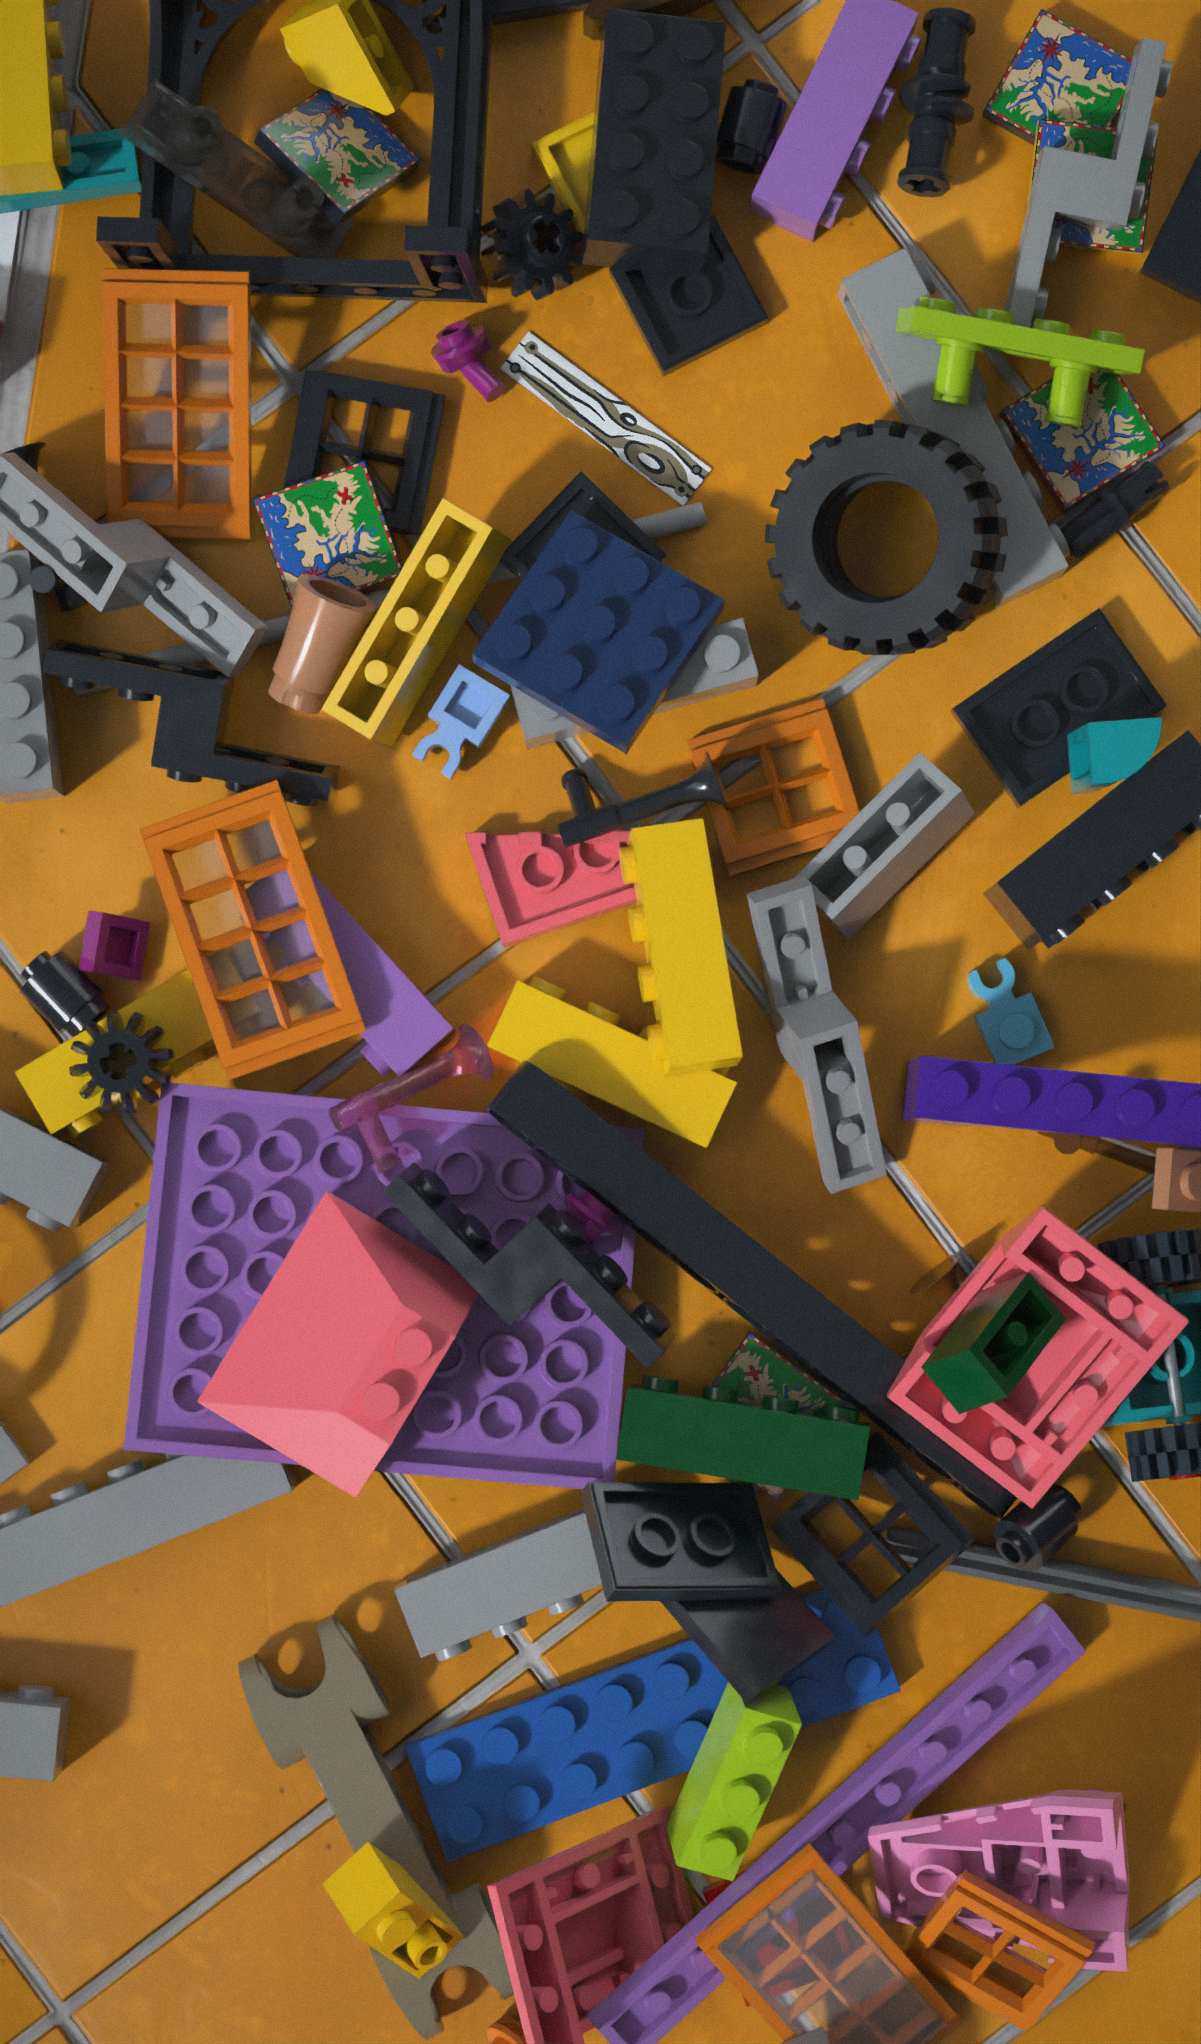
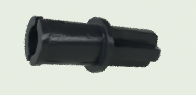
[1060,461,1170,558]

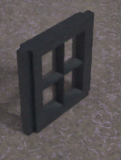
[284,370,446,536]
[770,1431,975,1637]

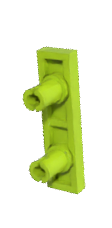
[894,297,1145,427]

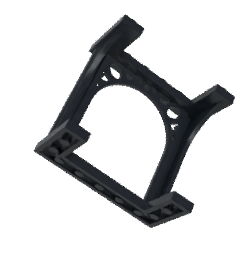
[96,0,494,303]

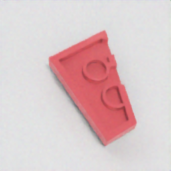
[465,831,637,948]

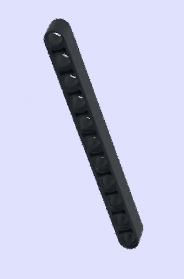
[486,1060,1017,1519]

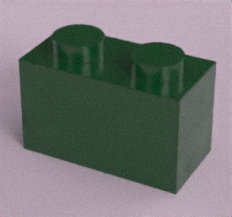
[921,1272,1066,1414]

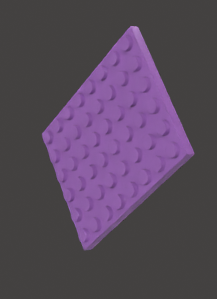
[123,1083,645,1489]

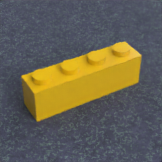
[0,0,72,196]
[321,498,512,747]
[619,818,743,1076]
[15,948,266,1139]
[487,976,737,1149]

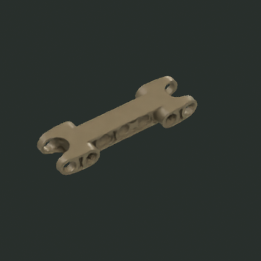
[238,1614,514,2040]

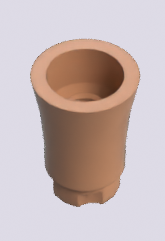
[268,574,377,714]

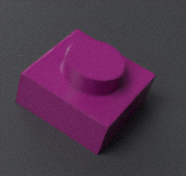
[79,911,151,981]

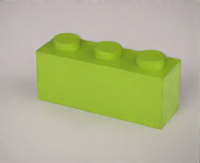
[666,1682,802,1881]

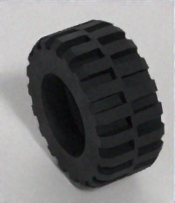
[765,420,1008,655]

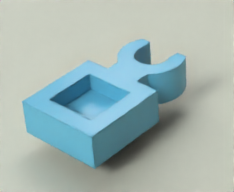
[967,958,1055,1065]

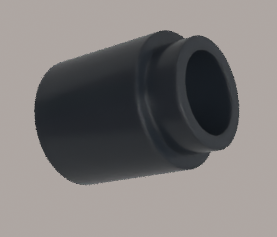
[716,79,787,174]
[20,951,110,1037]
[994,1483,1083,1571]

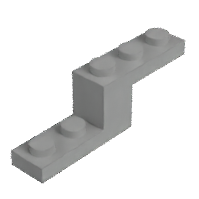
[1004,38,1172,328]
[0,452,268,678]
[747,876,887,1194]

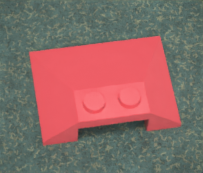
[197,1190,479,1498]
[887,1205,1189,1508]
[487,1807,694,2044]

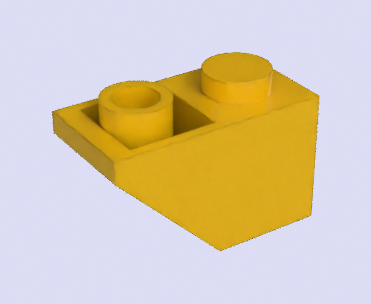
[322,1841,464,1979]

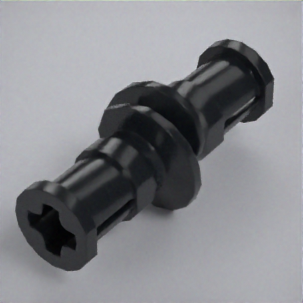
[897,8,976,198]

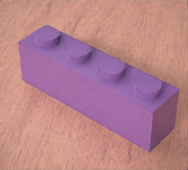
[749,0,922,242]
[239,870,455,1079]

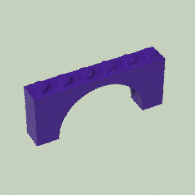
[901,1056,1201,1150]

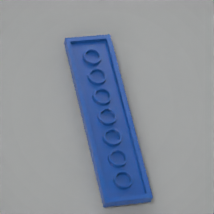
[405,1574,901,1862]

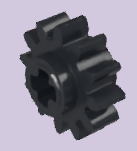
[481,189,584,301]

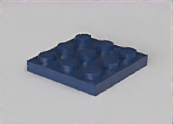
[472,510,724,754]

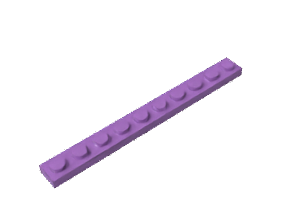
[587,1602,1086,2044]

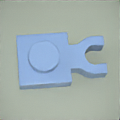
[412,664,510,780]

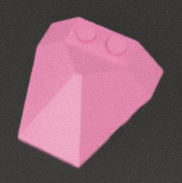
[868,1789,1130,1972]

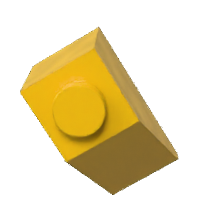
[280,0,415,115]

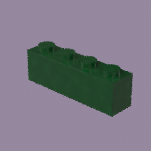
[616,1375,870,1500]

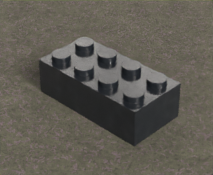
[582,8,726,275]
[983,730,1201,949]

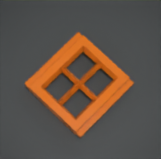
[687,698,860,877]
[902,1870,1095,2031]

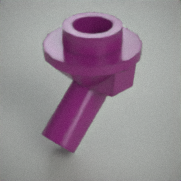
[431,320,505,402]
[566,1191,617,1242]

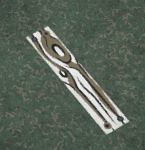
[500,331,712,506]

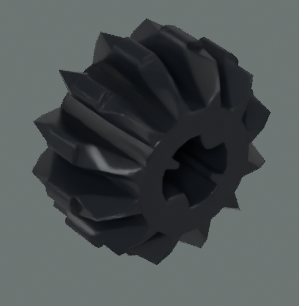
[69,1011,175,1114]

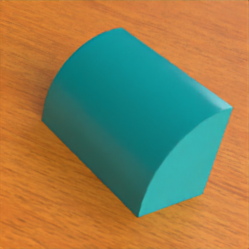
[1067,717,1162,794]

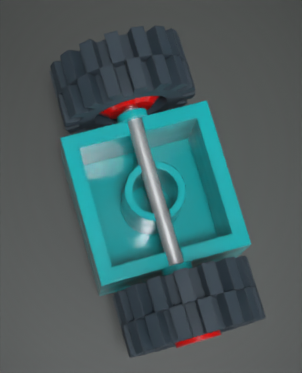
[1097,1229,1201,1482]

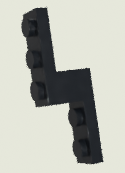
[43,639,340,806]
[383,1162,675,1368]

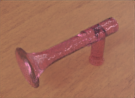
[329,1024,494,1174]

